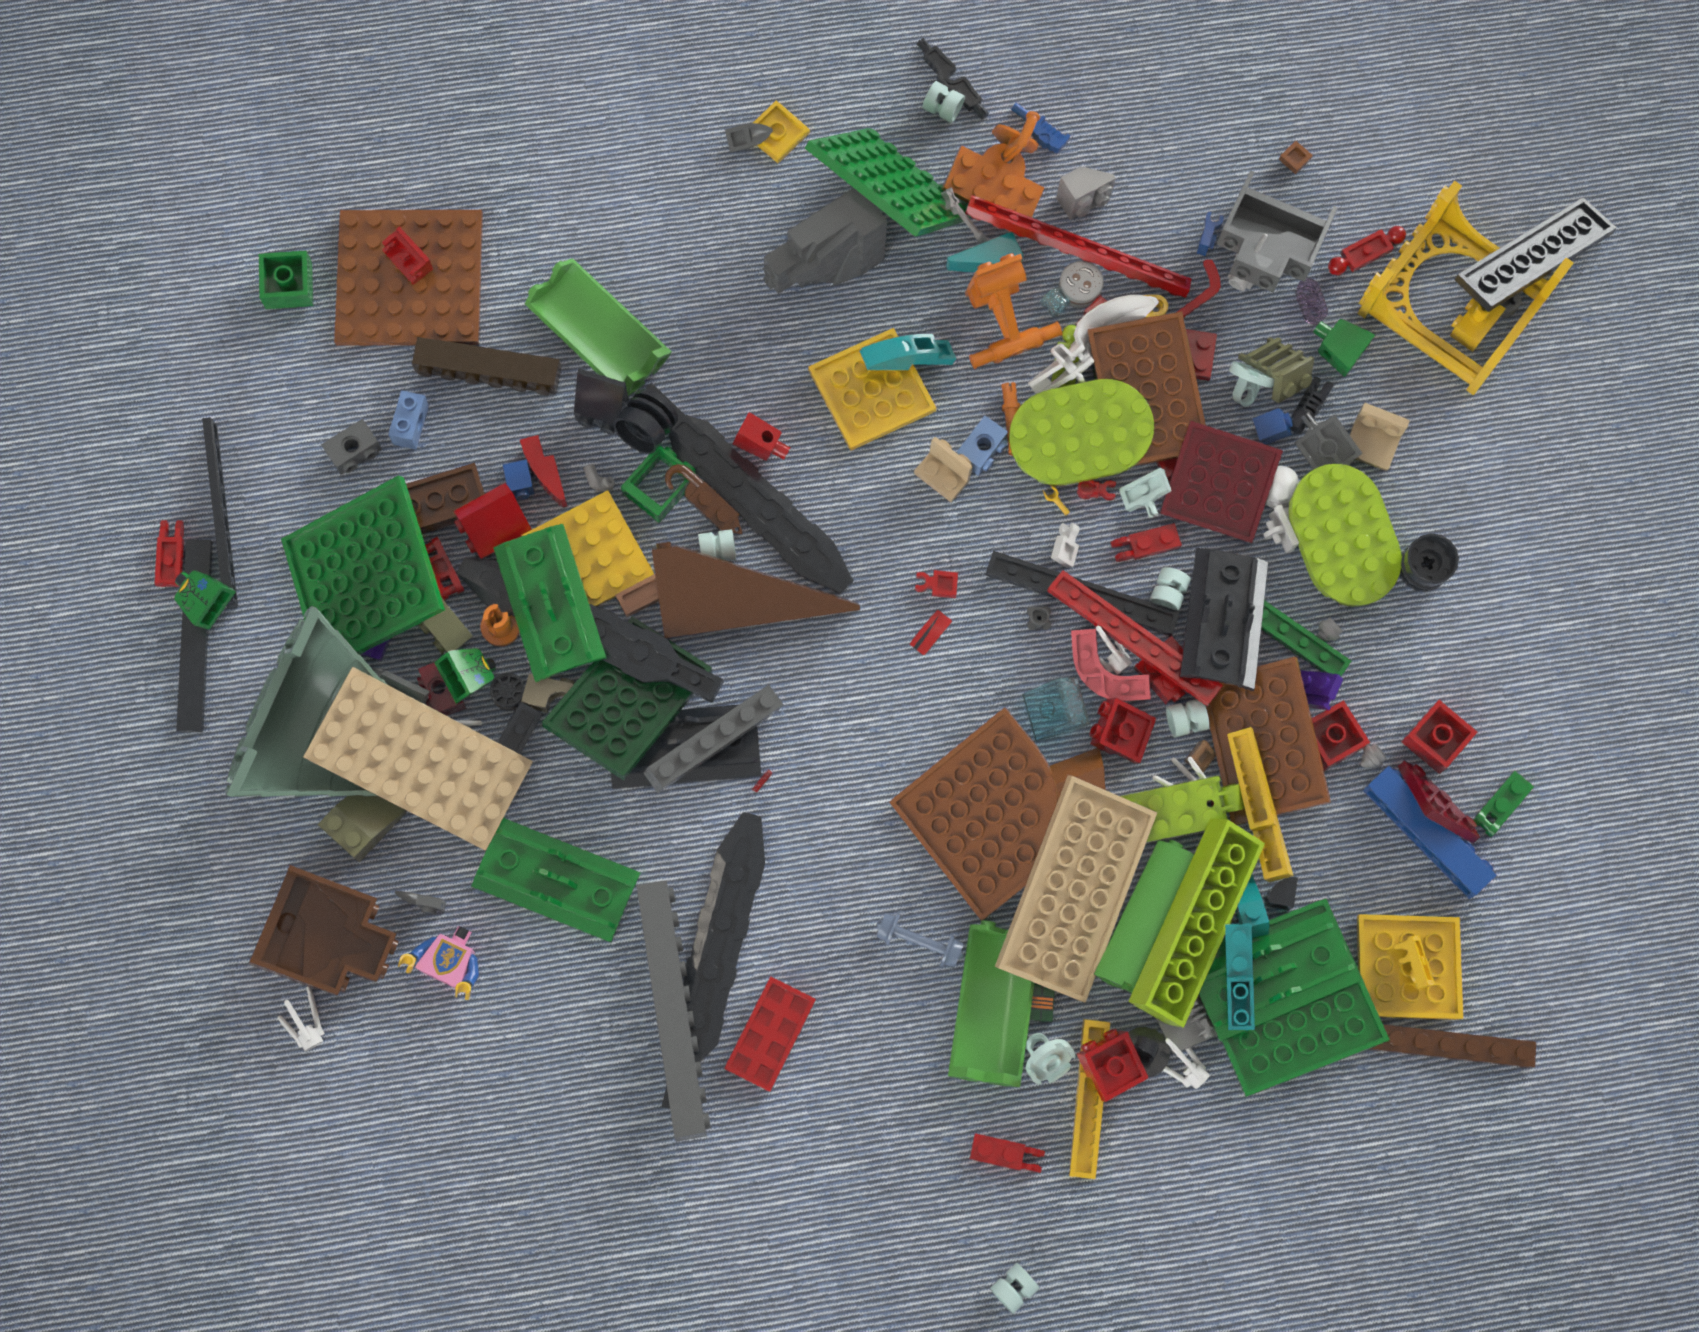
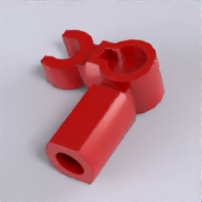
[1076,479,1116,501]

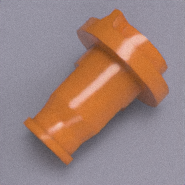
[480,604,520,647]

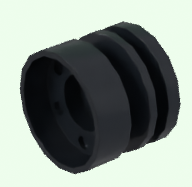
[613,389,678,454]
[1400,533,1459,592]

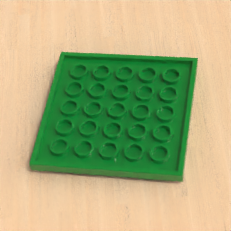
[804,128,971,237]
[281,475,445,655]
[1214,898,1390,1098]

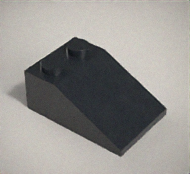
[574,369,629,435]

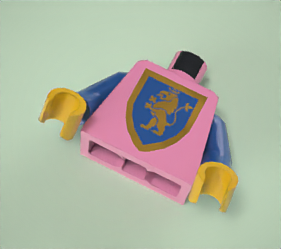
[398,926,479,1000]

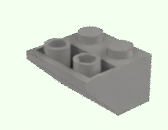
[1056,166,1116,220]

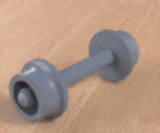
[876,913,964,968]

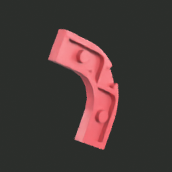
[1071,629,1151,701]

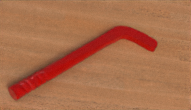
[1175,259,1221,318]

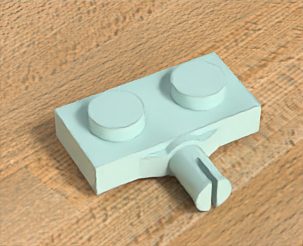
[1119,468,1172,518]

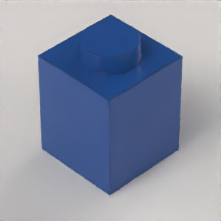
[1252,408,1293,445]
[503,459,535,500]

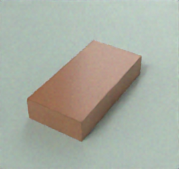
[616,574,659,617]

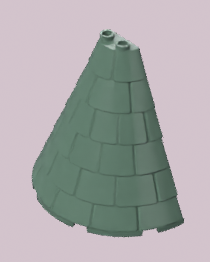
[225,606,387,797]

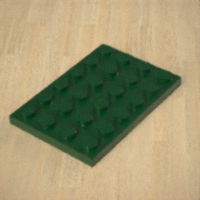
[542,616,712,780]

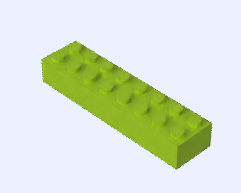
[1128,819,1265,1028]

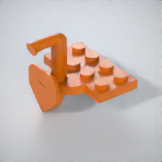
[941,111,1044,217]

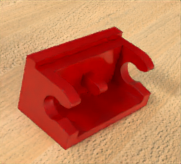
[382,226,433,285]

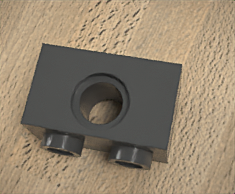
[321,419,382,475]

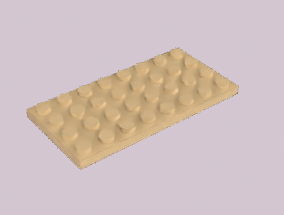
[303,667,533,851]
[995,775,1157,1003]

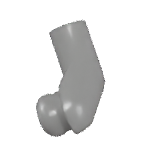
[583,464,615,492]

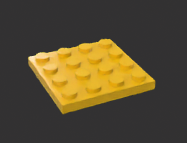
[808,328,937,451]
[521,490,654,607]
[1357,914,1463,1020]

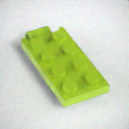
[1120,776,1245,842]

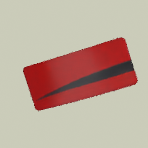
[910,610,952,655]

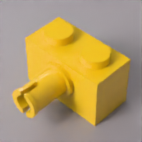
[1450,298,1506,352]

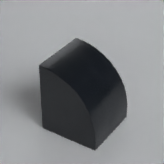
[1264,877,1298,911]

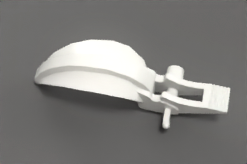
[1028,295,1159,394]

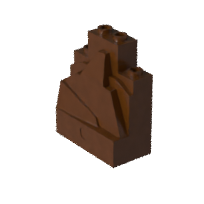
[249,865,399,996]

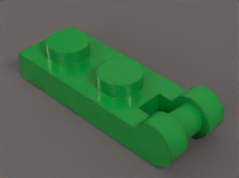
[1473,771,1534,838]

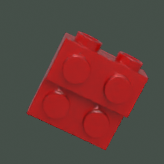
[1134,636,1186,705]
[1089,697,1157,764]
[1077,1028,1149,1102]

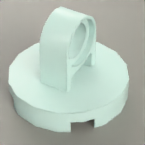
[1229,361,1275,407]
[1026,1033,1076,1084]

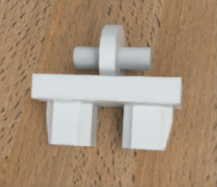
[1263,504,1299,554]

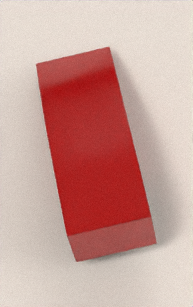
[520,435,568,508]

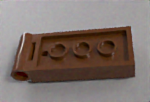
[406,463,485,534]

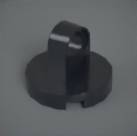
[1128,1027,1170,1078]

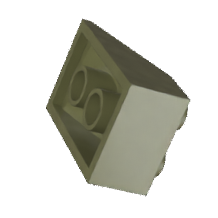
[317,795,408,863]

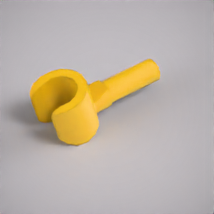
[1042,485,1070,516]

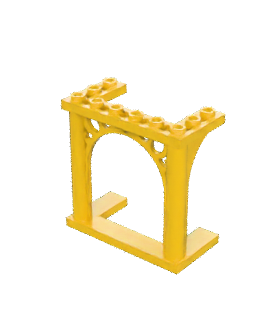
[1357,181,1574,395]

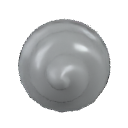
[1317,617,1343,642]
[1360,743,1387,768]

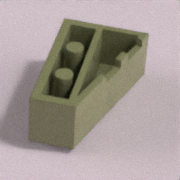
[418,599,473,654]

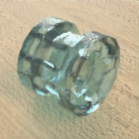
[1040,287,1070,317]

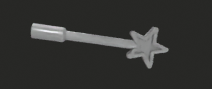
[941,188,989,244]

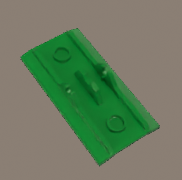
[494,524,607,683]
[471,818,641,943]
[1199,911,1361,1042]

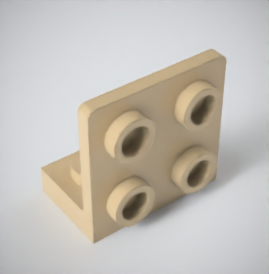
[1350,403,1410,471]
[914,437,972,503]

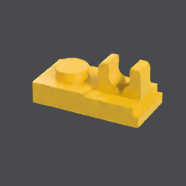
[1394,936,1435,988]

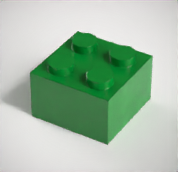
[258,250,314,309]

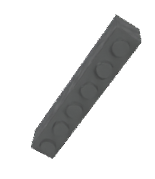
[644,685,783,794]

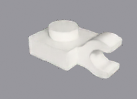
[1051,523,1079,568]

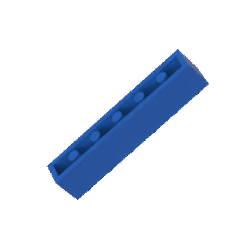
[1362,766,1497,899]

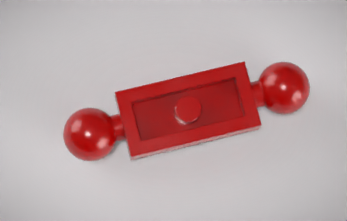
[1328,226,1406,276]

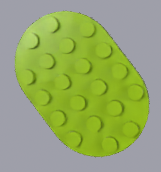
[1009,379,1154,486]
[1289,464,1402,607]

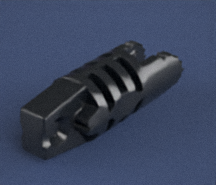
[1291,377,1334,435]

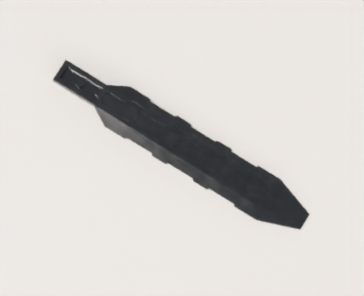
[645,383,853,594]
[456,557,724,703]
[661,812,765,1109]

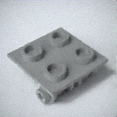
[1156,994,1217,1054]

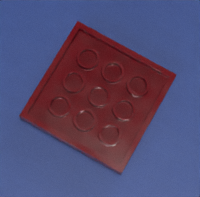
[1159,421,1283,543]

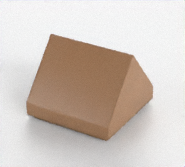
[1184,740,1216,772]

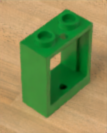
[621,445,696,523]

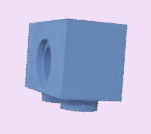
[388,390,429,450]
[957,416,1008,476]

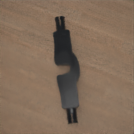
[917,38,989,119]

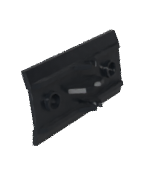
[1180,548,1268,691]
[611,704,762,790]

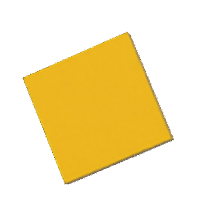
[753,100,810,163]

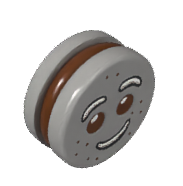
[1058,261,1104,308]

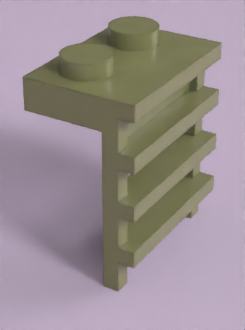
[1238,337,1315,403]

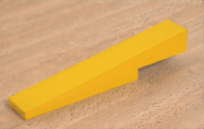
[1227,727,1294,882]
[1069,1019,1110,1179]

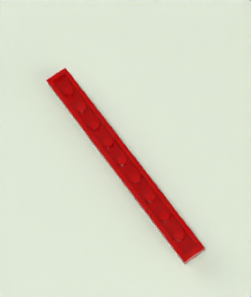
[965,195,1192,298]

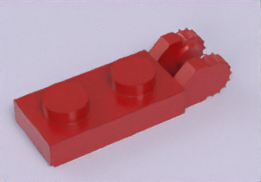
[154,520,184,587]
[1110,523,1182,562]
[969,1133,1045,1173]

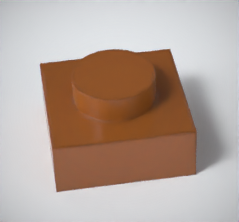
[1279,141,1313,174]

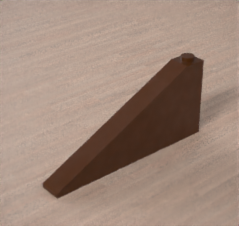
[652,541,860,638]

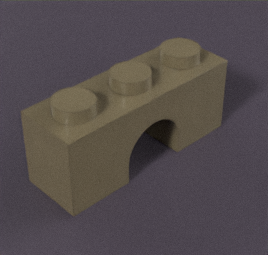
[521,674,575,713]

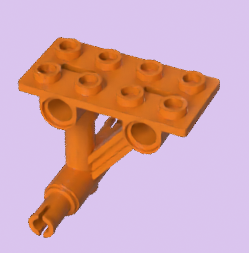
[965,253,1063,369]

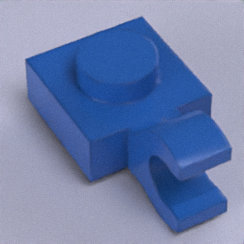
[1196,212,1224,256]

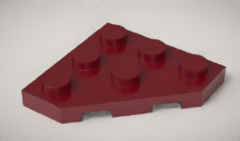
[1398,760,1480,844]

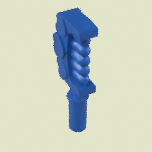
[1011,102,1071,154]

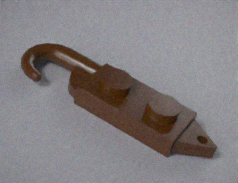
[665,464,743,535]

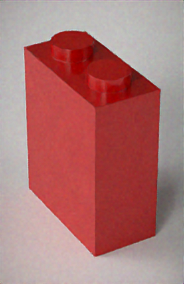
[454,483,532,559]

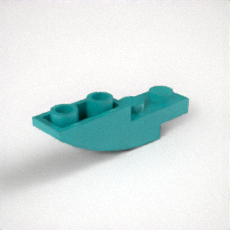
[860,334,956,370]
[1225,924,1255,1030]

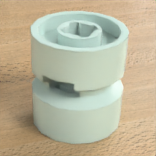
[922,81,965,123]
[698,529,736,561]
[1149,567,1191,611]
[1166,699,1209,738]
[990,1263,1040,1314]

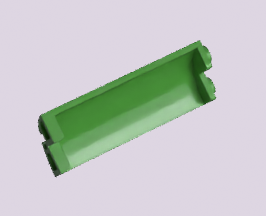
[525,258,672,396]
[1094,840,1194,994]
[948,920,1034,1088]

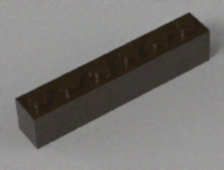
[412,337,562,396]

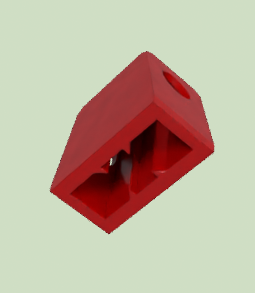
[732,412,791,461]

